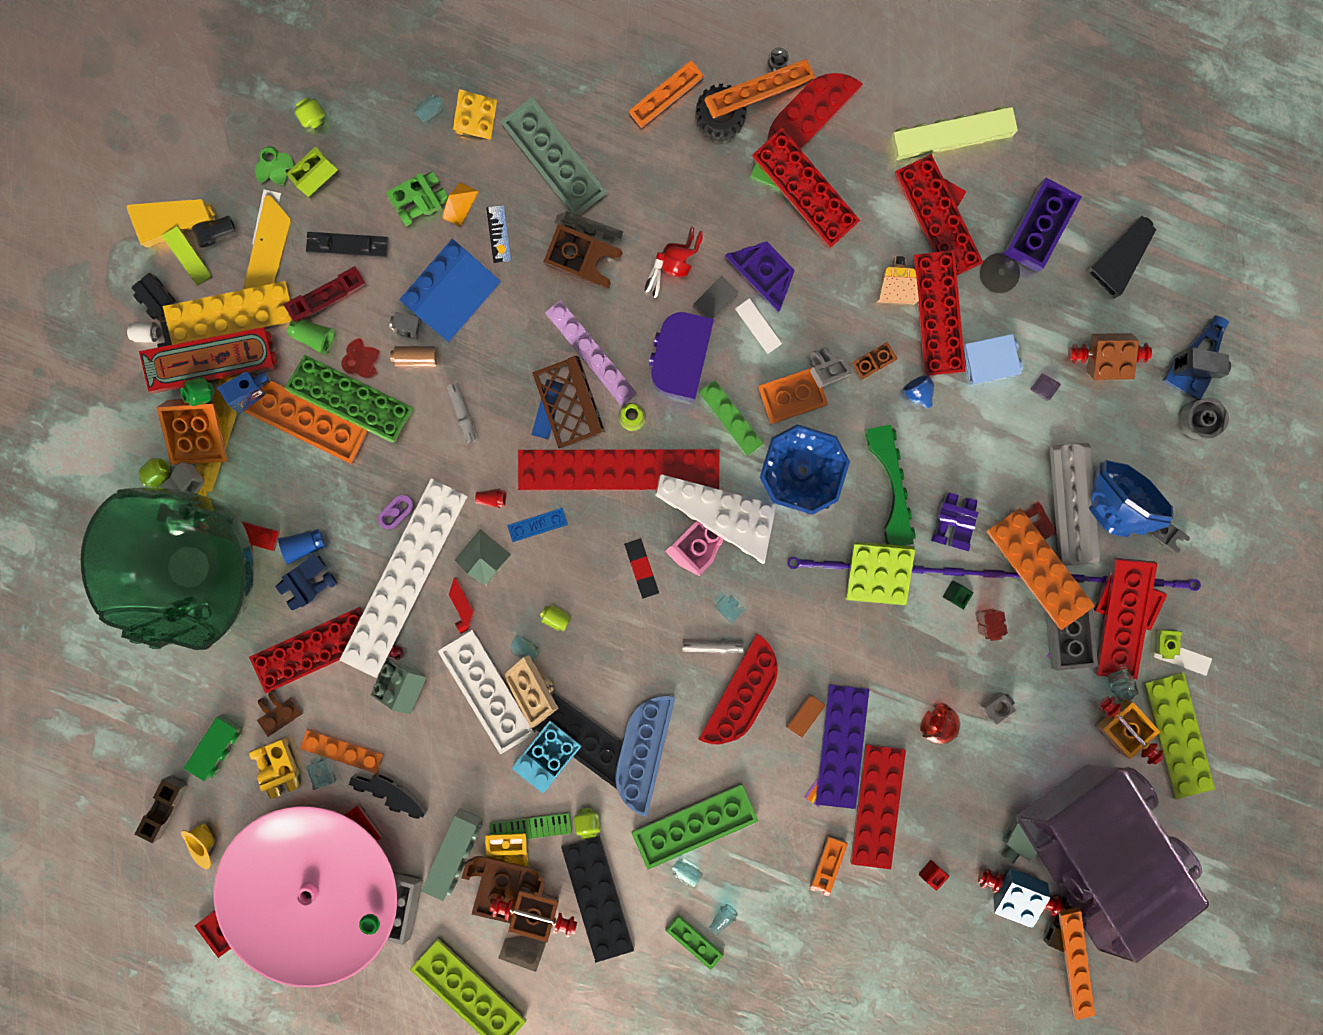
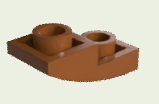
[852,342,898,380]

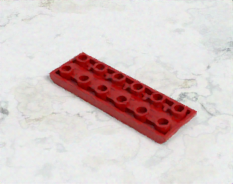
[751,128,860,248]
[895,154,983,275]
[913,250,966,376]
[249,607,363,694]

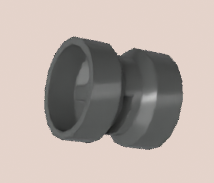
[767,47,789,72]

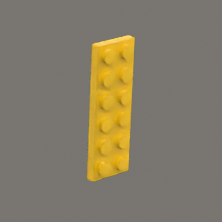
[163,281,292,345]

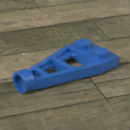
[1163,315,1229,400]

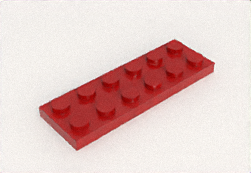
[1095,558,1158,679]
[850,744,906,869]

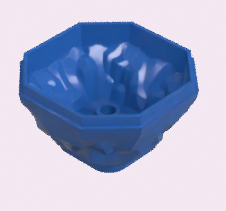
[760,424,850,515]
[1089,460,1174,537]

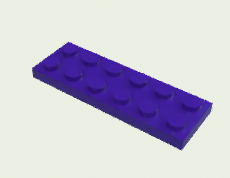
[815,684,869,809]

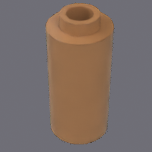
[390,346,437,367]

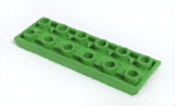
[284,354,413,442]

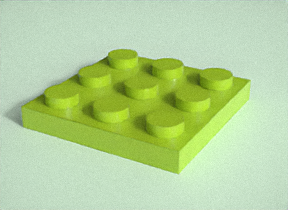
[846,541,915,605]

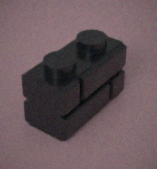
[132,273,178,321]

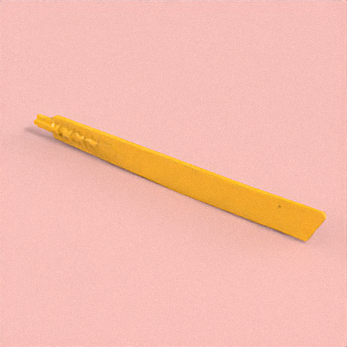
[190,195,291,511]

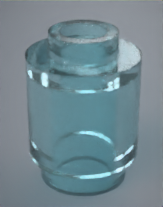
[413,94,445,124]
[508,635,539,661]
[671,858,703,887]

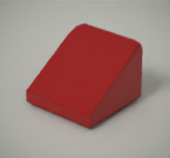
[919,860,950,891]

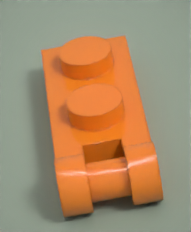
[809,836,848,896]

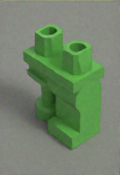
[385,172,448,227]

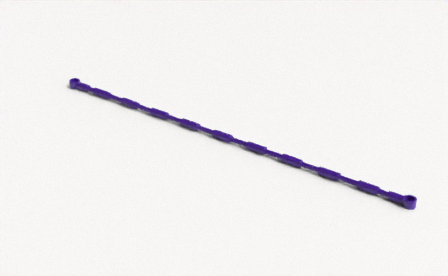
[787,557,1201,591]

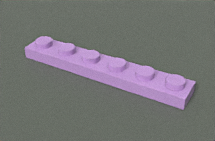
[545,300,637,406]

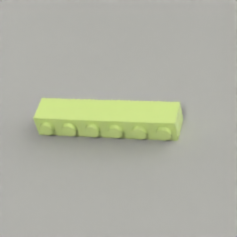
[891,106,1018,161]

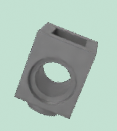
[981,692,1016,725]

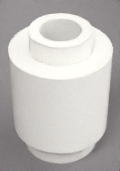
[127,322,161,342]

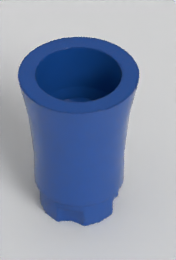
[278,529,326,564]

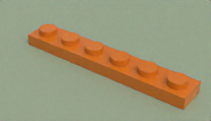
[704,59,815,118]
[1059,907,1095,1020]

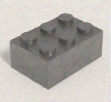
[1045,609,1098,671]

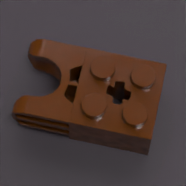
[543,224,623,288]

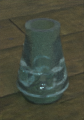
[709,904,738,935]

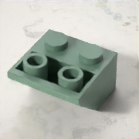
[371,659,426,714]

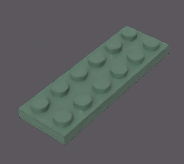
[500,97,607,218]

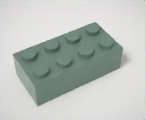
[421,808,482,901]

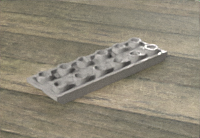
[1050,443,1100,566]

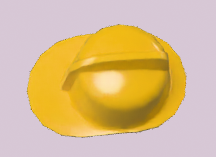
[181,823,215,869]

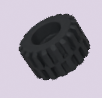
[695,84,747,141]

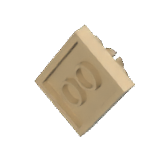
[503,655,558,728]

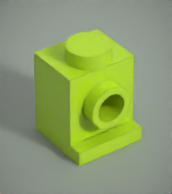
[1155,629,1182,659]

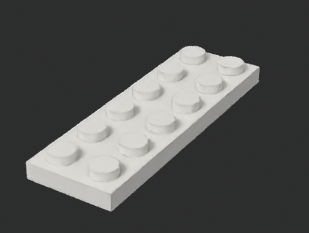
[438,630,536,755]

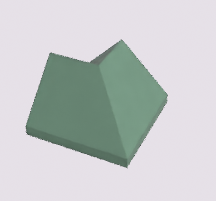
[455,529,511,586]

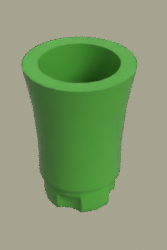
[287,319,335,355]

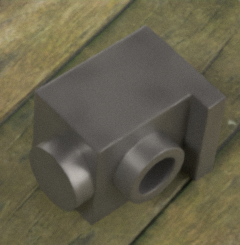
[389,312,422,339]

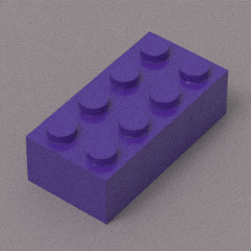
[1002,177,1082,272]

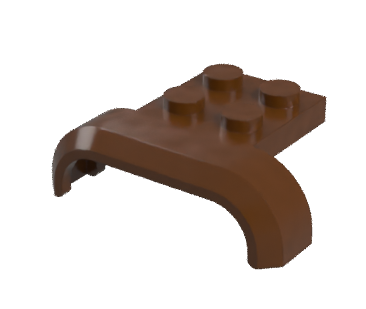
[461,856,545,923]

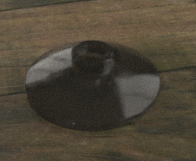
[980,253,1020,293]

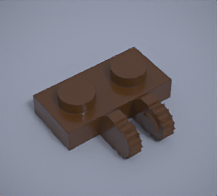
[257,691,303,737]

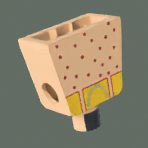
[877,256,919,304]

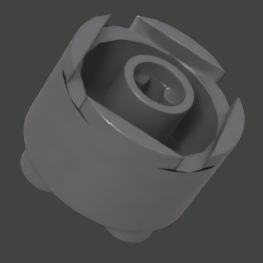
[1180,398,1229,440]

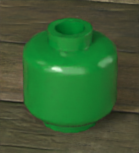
[180,377,214,406]

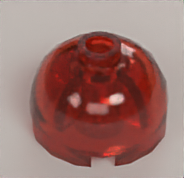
[920,703,961,745]

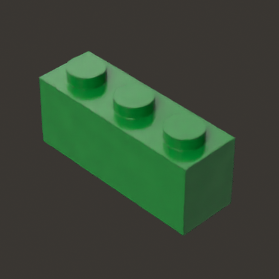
[184,715,242,781]

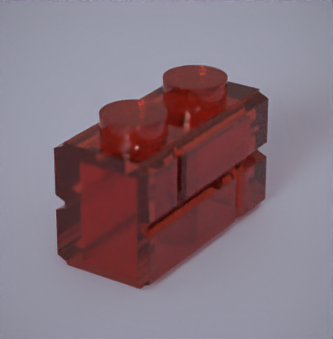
[975,608,1008,641]

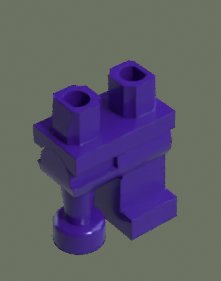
[931,492,979,551]

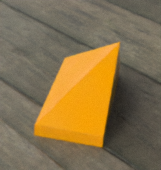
[442,182,479,227]

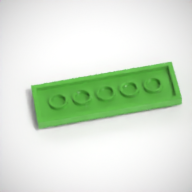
[631,783,758,870]

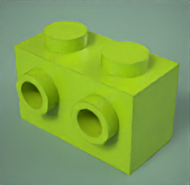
[286,146,338,197]

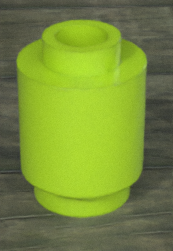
[540,604,571,632]

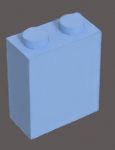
[963,334,1023,385]

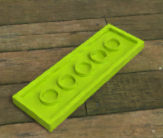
[1143,672,1215,800]
[410,938,527,1035]

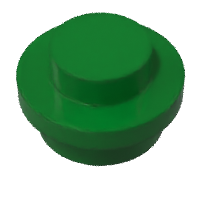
[359,914,380,935]

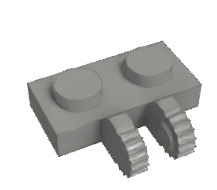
[810,347,852,388]

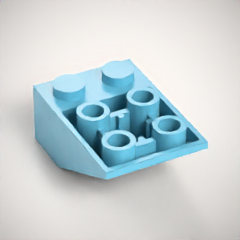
[512,721,581,794]

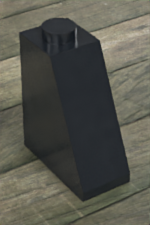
[1173,347,1231,378]

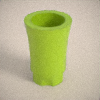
[618,403,646,431]

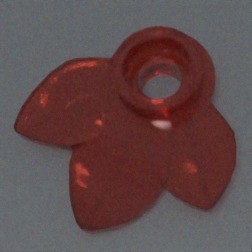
[341,338,379,378]

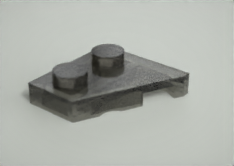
[498,936,546,972]

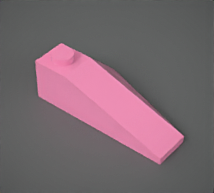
[665,520,724,576]

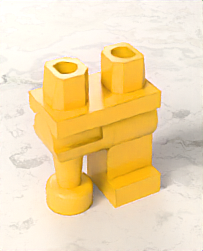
[249,737,300,799]

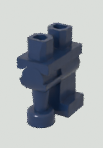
[275,553,338,610]

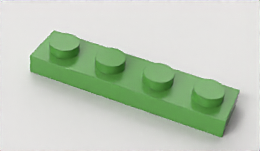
[699,380,764,456]

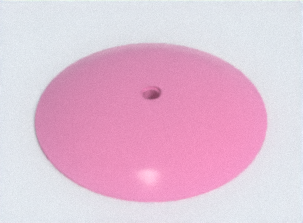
[214,806,397,987]

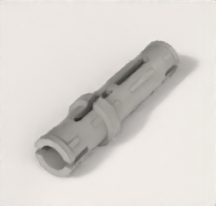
[446,382,478,444]
[683,639,743,655]

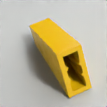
[126,199,215,248]

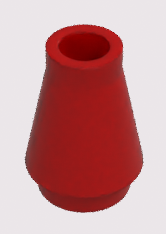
[475,488,506,508]

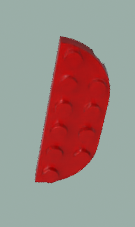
[767,73,863,150]
[698,633,778,745]

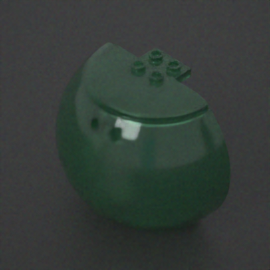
[80,487,255,650]

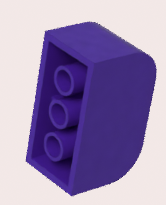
[649,312,714,402]

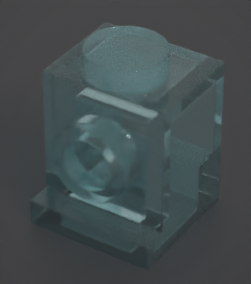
[714,592,746,624]
[1108,668,1139,701]
[306,756,337,790]

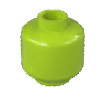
[294,97,325,129]
[139,458,170,488]
[574,808,601,839]

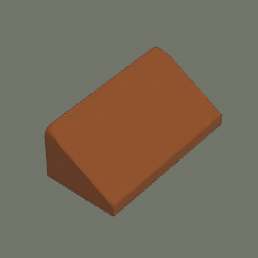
[786,693,826,737]

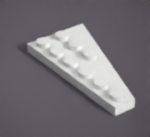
[655,474,776,564]

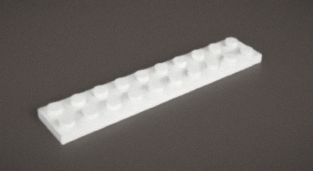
[340,479,468,678]

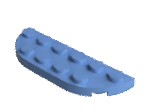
[615,696,675,817]

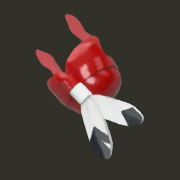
[645,226,703,298]

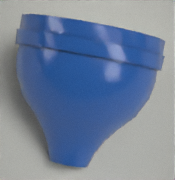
[902,375,935,409]

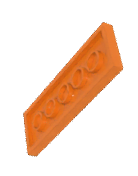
[243,380,368,464]
[986,508,1095,630]

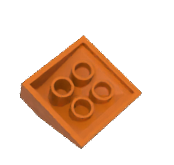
[156,399,228,465]

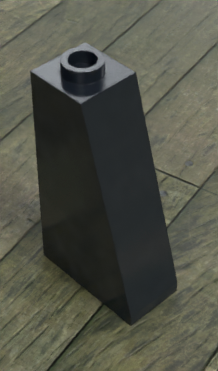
[1086,216,1157,298]

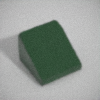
[943,581,974,610]

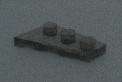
[555,211,623,243]

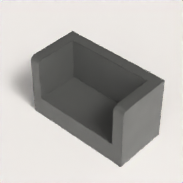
[693,275,739,319]

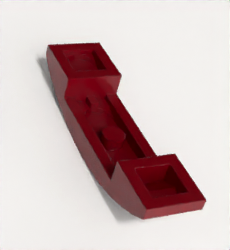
[283,266,365,322]

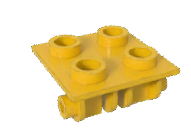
[452,89,497,140]

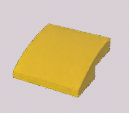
[485,833,529,867]

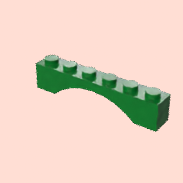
[864,425,916,546]

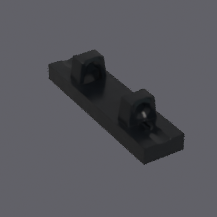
[306,232,389,258]

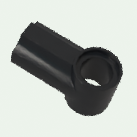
[192,215,236,248]

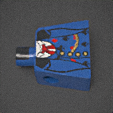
[217,371,270,414]

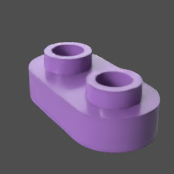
[378,495,414,529]

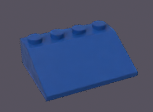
[399,238,501,343]

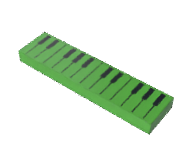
[489,812,572,839]

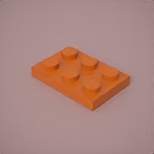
[758,367,828,425]

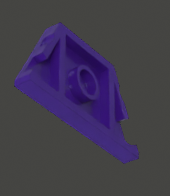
[725,241,795,312]

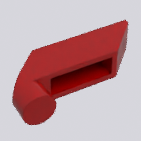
[449,577,475,634]

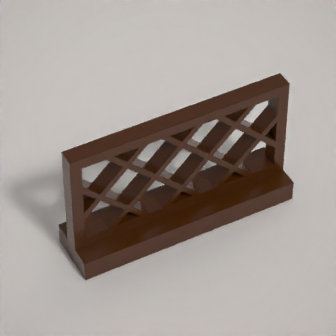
[532,356,605,448]

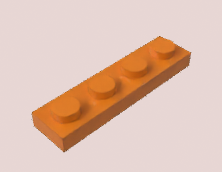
[629,60,704,128]
[300,729,384,774]

